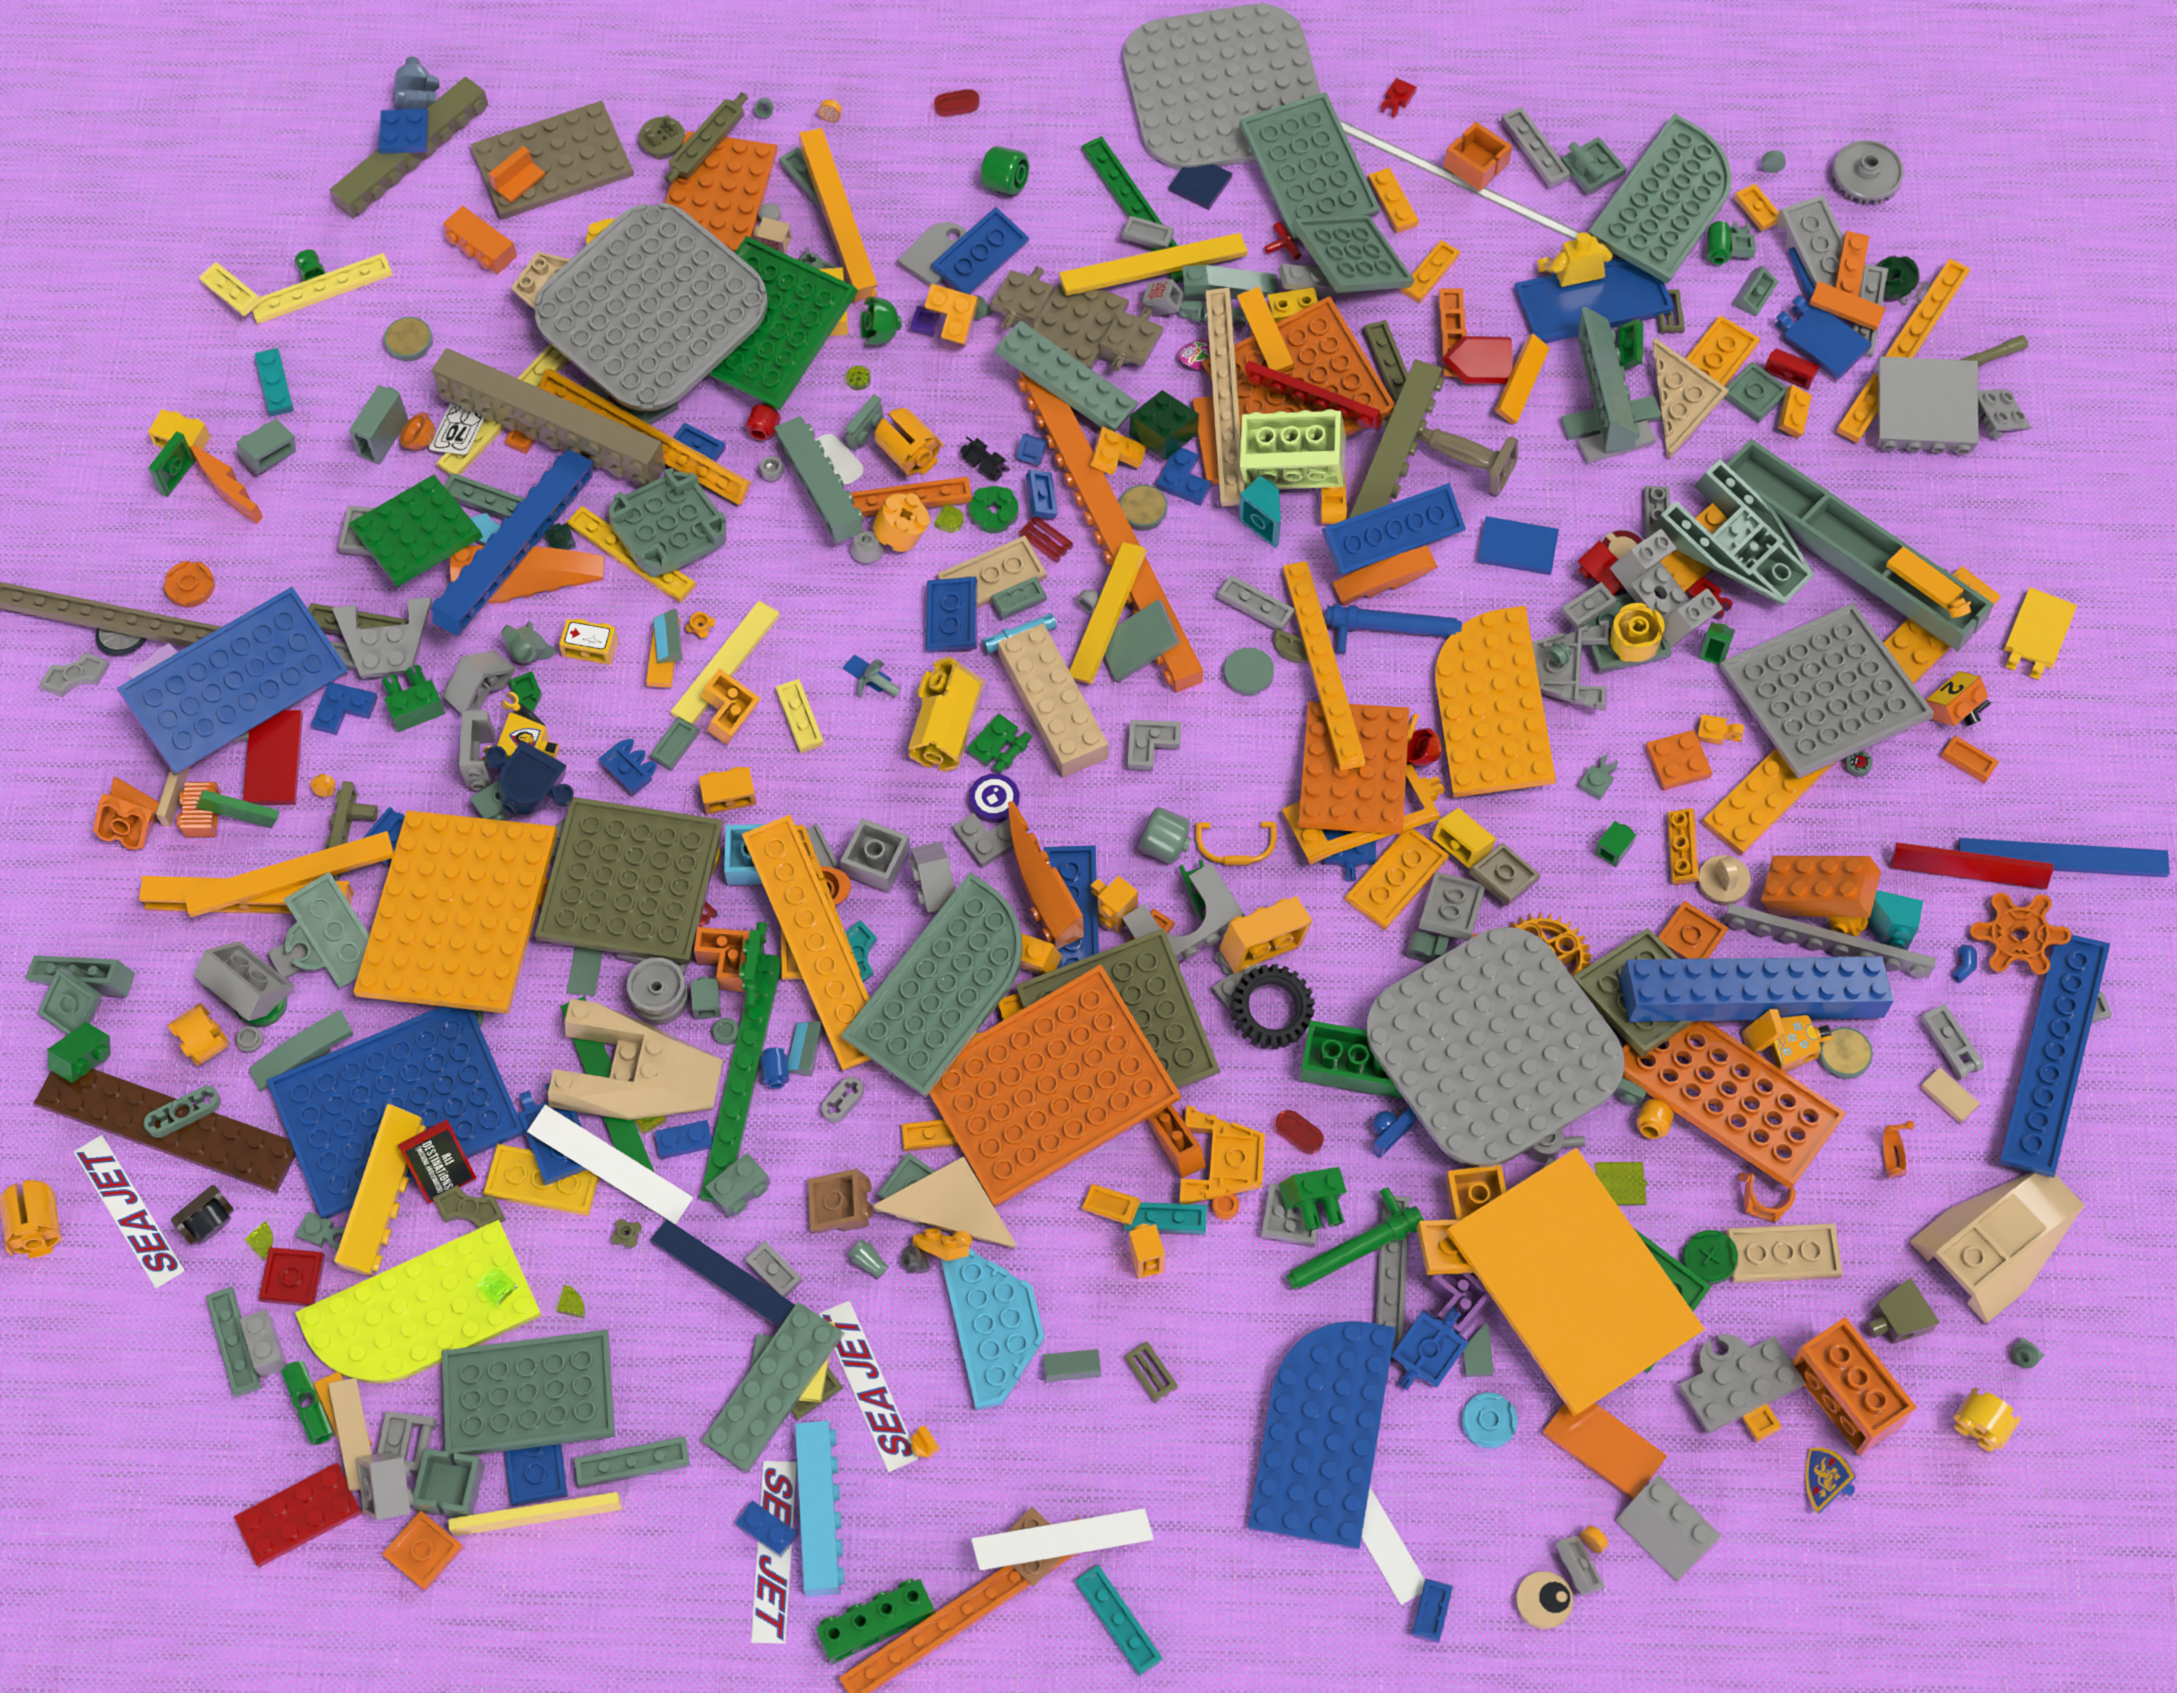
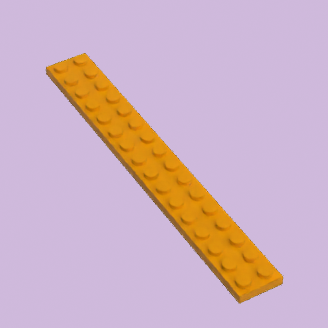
[1702,566,2001,856]

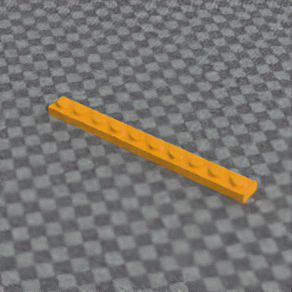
[1836,258,1971,443]
[538,369,752,505]
[1283,561,1365,771]

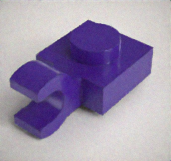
[911,305,940,336]

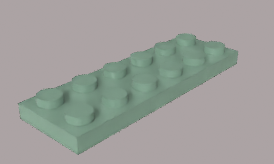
[994,320,1139,432]
[702,1302,845,1473]

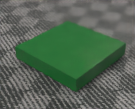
[148,431,195,497]

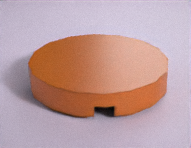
[164,561,215,608]

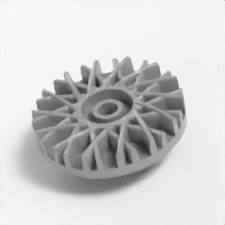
[1831,140,1904,206]

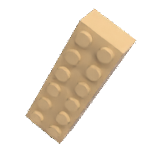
[998,623,1108,778]

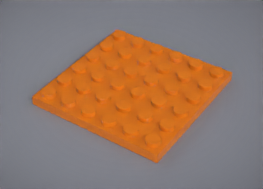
[1202,296,1395,437]

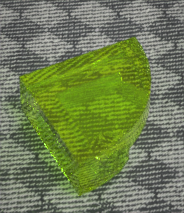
[245,1221,274,1260]
[557,1284,585,1319]

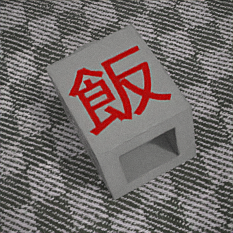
[1142,279,1184,316]

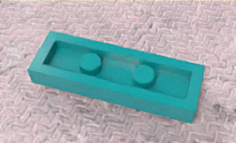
[254,347,294,417]
[1124,1202,1207,1234]

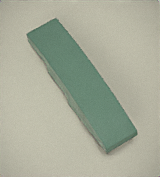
[249,1010,354,1092]

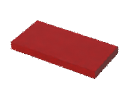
[243,710,303,805]

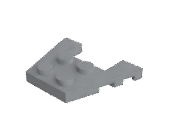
[333,597,432,679]
[1532,620,1610,711]

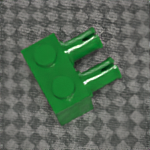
[382,665,446,733]
[1279,1167,1347,1231]

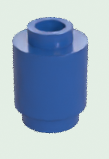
[761,1047,789,1089]

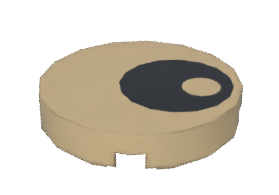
[1515,1571,1573,1630]

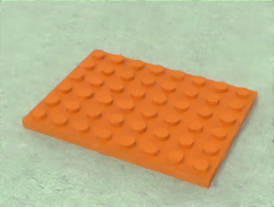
[929,964,1182,1208]

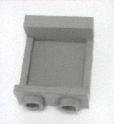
[459,710,496,791]

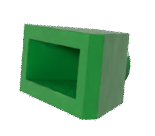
[1699,622,1735,666]

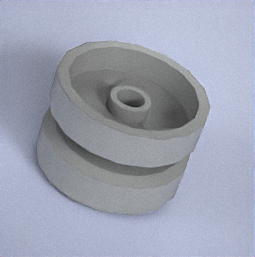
[627,957,689,1025]

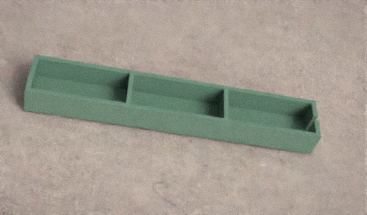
[1726,439,1994,651]

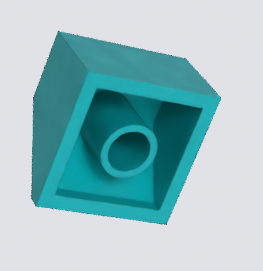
[1239,476,1281,549]
[1867,890,1923,950]

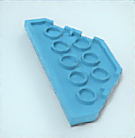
[941,1248,1045,1411]

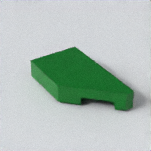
[509,671,542,712]

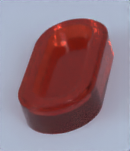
[934,89,980,117]
[1275,1110,1324,1154]

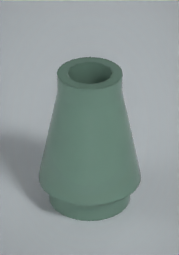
[848,1239,889,1279]

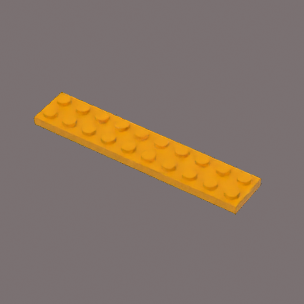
[742,814,872,1072]

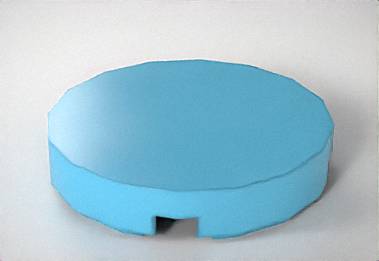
[1462,1392,1518,1449]

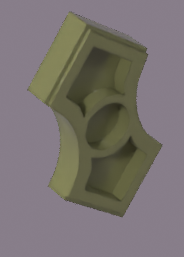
[433,1185,506,1228]

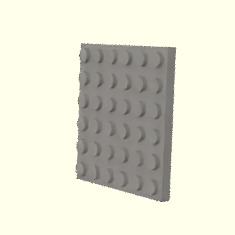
[1720,603,1934,779]

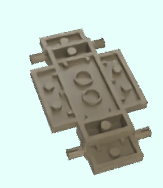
[991,266,1164,372]

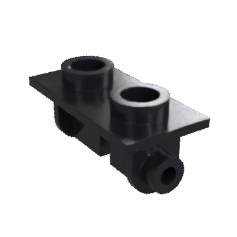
[960,436,1010,480]

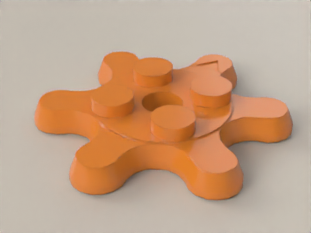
[1970,892,2072,975]

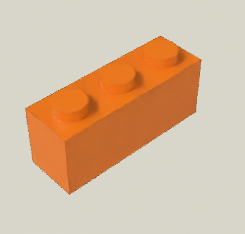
[443,205,517,275]

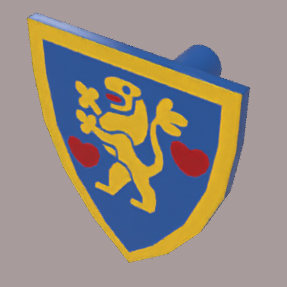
[1805,1448,1857,1514]

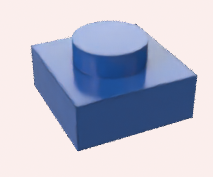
[1016,433,1047,465]

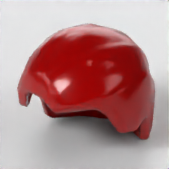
[1407,728,1442,767]

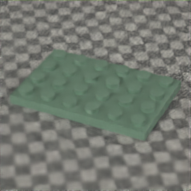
[1239,92,1380,242]
[442,1330,616,1458]

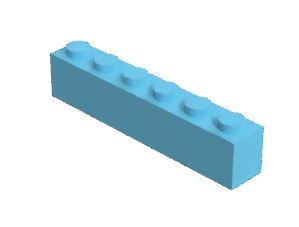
[795,1421,845,1597]

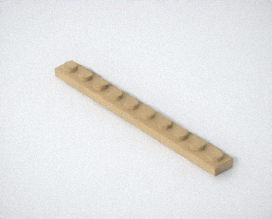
[1206,287,1245,507]

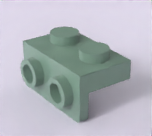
[705,1153,770,1218]

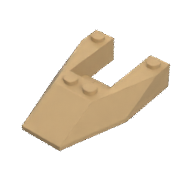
[548,999,723,1120]

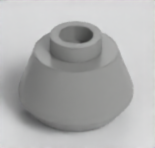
[850,531,884,563]

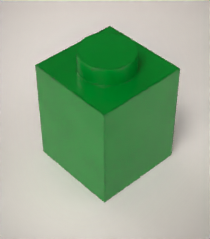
[1595,821,1637,868]

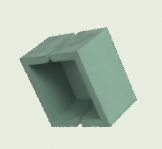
[413,1448,485,1518]

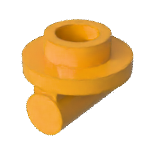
[910,1425,940,1458]

